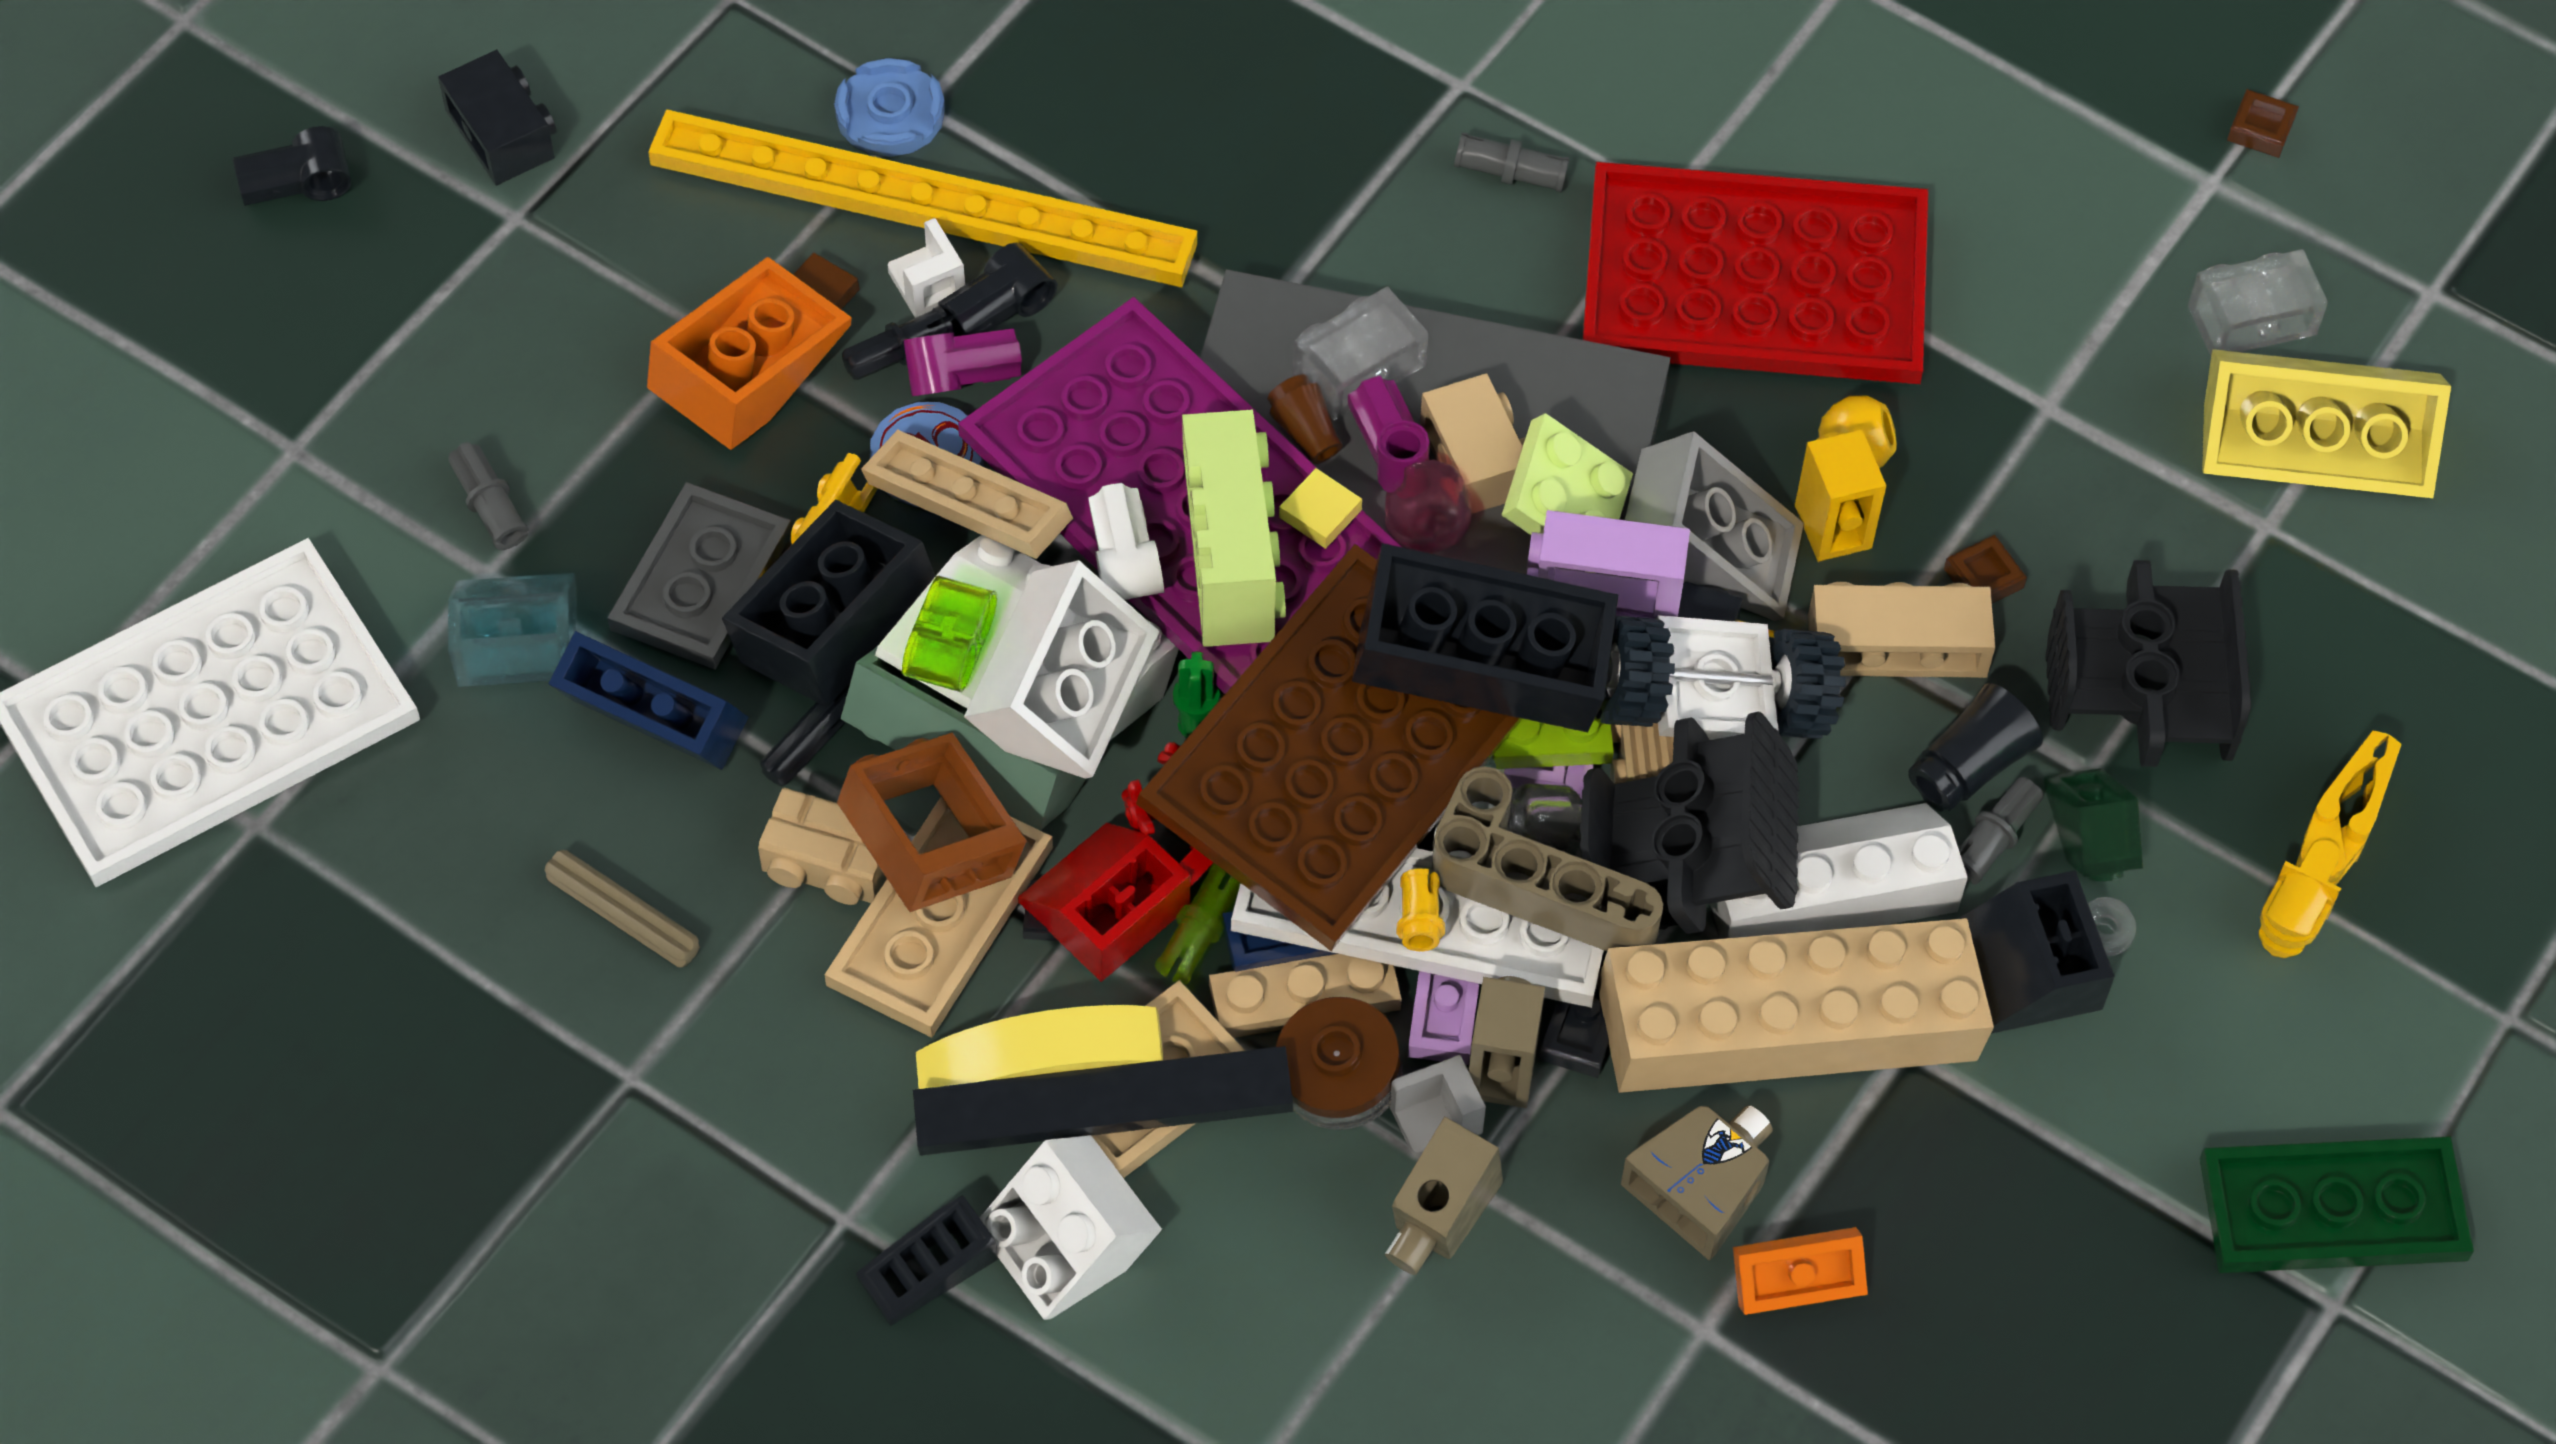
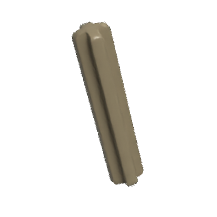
[544,850,700,967]

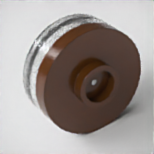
[1276,997,1403,1130]

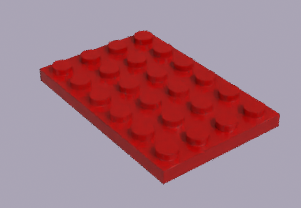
[1582,162,1928,384]

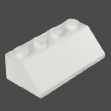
[1710,803,1968,939]

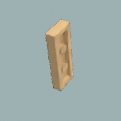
[1209,954,1401,1038]

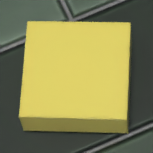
[1279,468,1362,549]

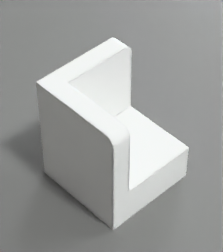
[888,218,965,318]

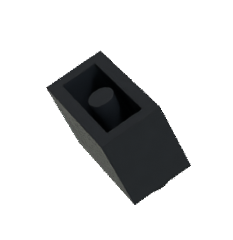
[438,49,557,186]

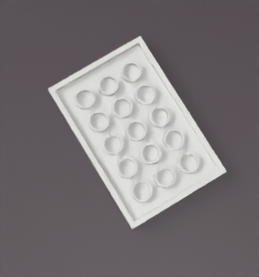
[0,538,420,887]

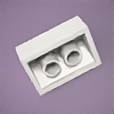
[964,560,1159,779]

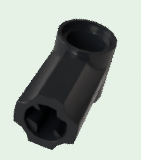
[233,126,351,206]
[938,242,1058,337]

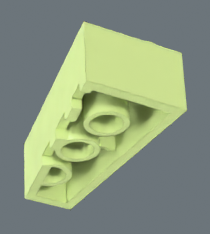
[1182,410,1286,647]

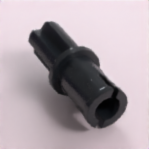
[842,306,954,380]

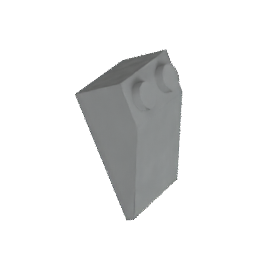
[1625,431,1804,621]

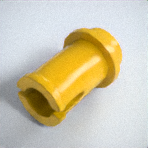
[1396,868,1445,952]

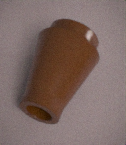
[1267,374,1343,464]

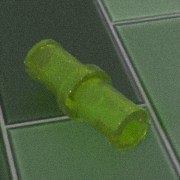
[1155,863,1241,985]

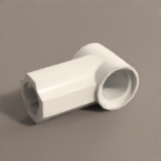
[1088,483,1164,600]

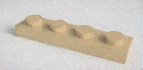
[861,429,1073,559]

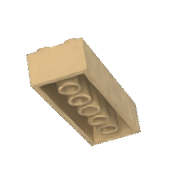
[1597,918,1994,1093]

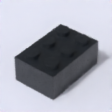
[722,499,935,707]

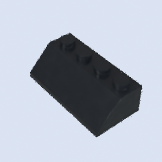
[1352,543,1618,733]

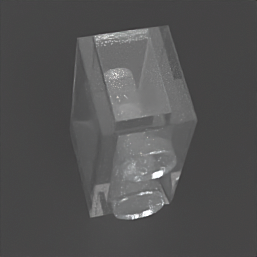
[2188,249,2328,356]
[1293,286,1429,420]

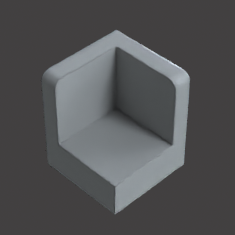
[1390,1055,1486,1158]

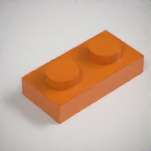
[1733,1227,1868,1315]

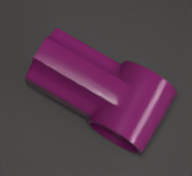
[903,328,1022,396]
[1348,375,1430,497]

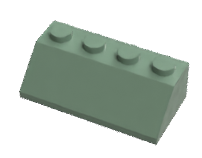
[841,646,1086,831]

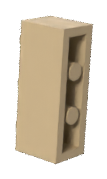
[1808,582,1995,678]

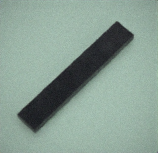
[913,1046,1294,1156]

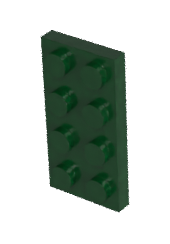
[2199,1136,2474,1273]

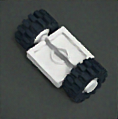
[1596,615,1846,740]

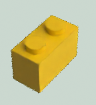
[1795,429,1886,562]

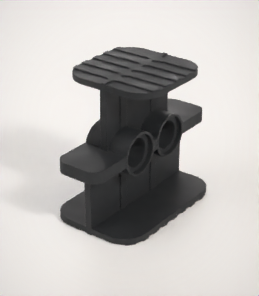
[2045,560,2251,767]
[1580,711,1800,934]

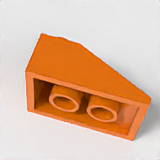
[647,257,852,450]

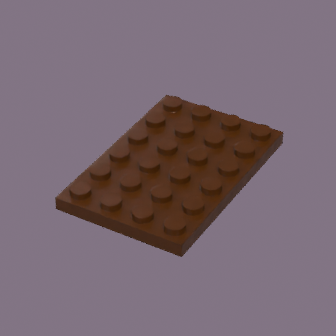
[1136,544,1522,951]

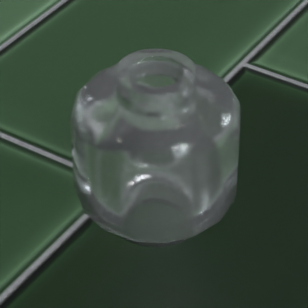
[1507,783,1583,856]

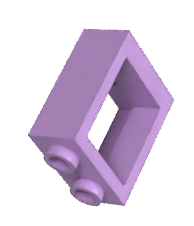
[1527,510,1690,619]

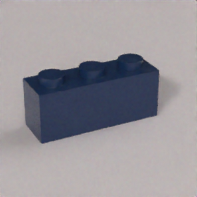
[548,631,749,770]

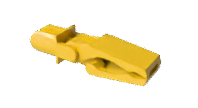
[2259,730,2402,958]

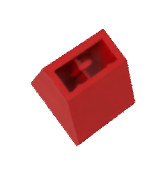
[1018,822,1191,982]

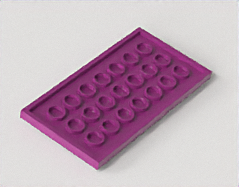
[958,297,1401,694]

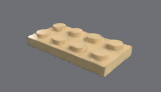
[824,797,1053,1038]

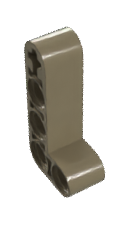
[1432,766,1663,951]

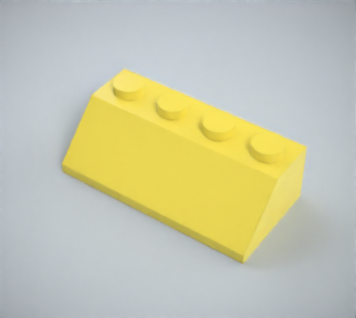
[2202,349,2451,498]

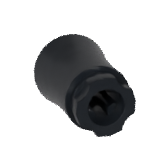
[1908,683,2043,812]

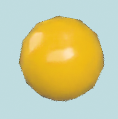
[1818,396,1897,468]

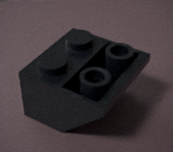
[1958,870,2115,1034]

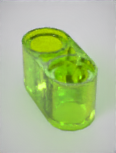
[902,575,997,692]

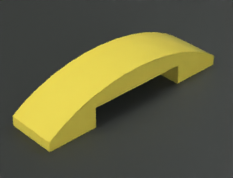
[916,1005,1164,1089]

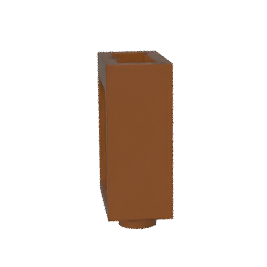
[837,732,1027,912]

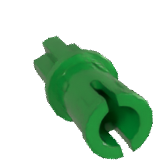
[1173,651,1220,738]

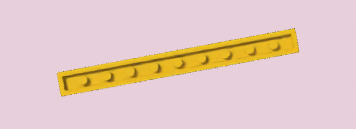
[648,109,1197,288]

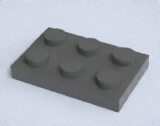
[607,482,792,670]

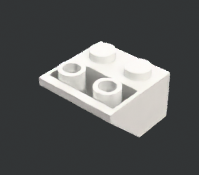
[980,1135,1162,1320]

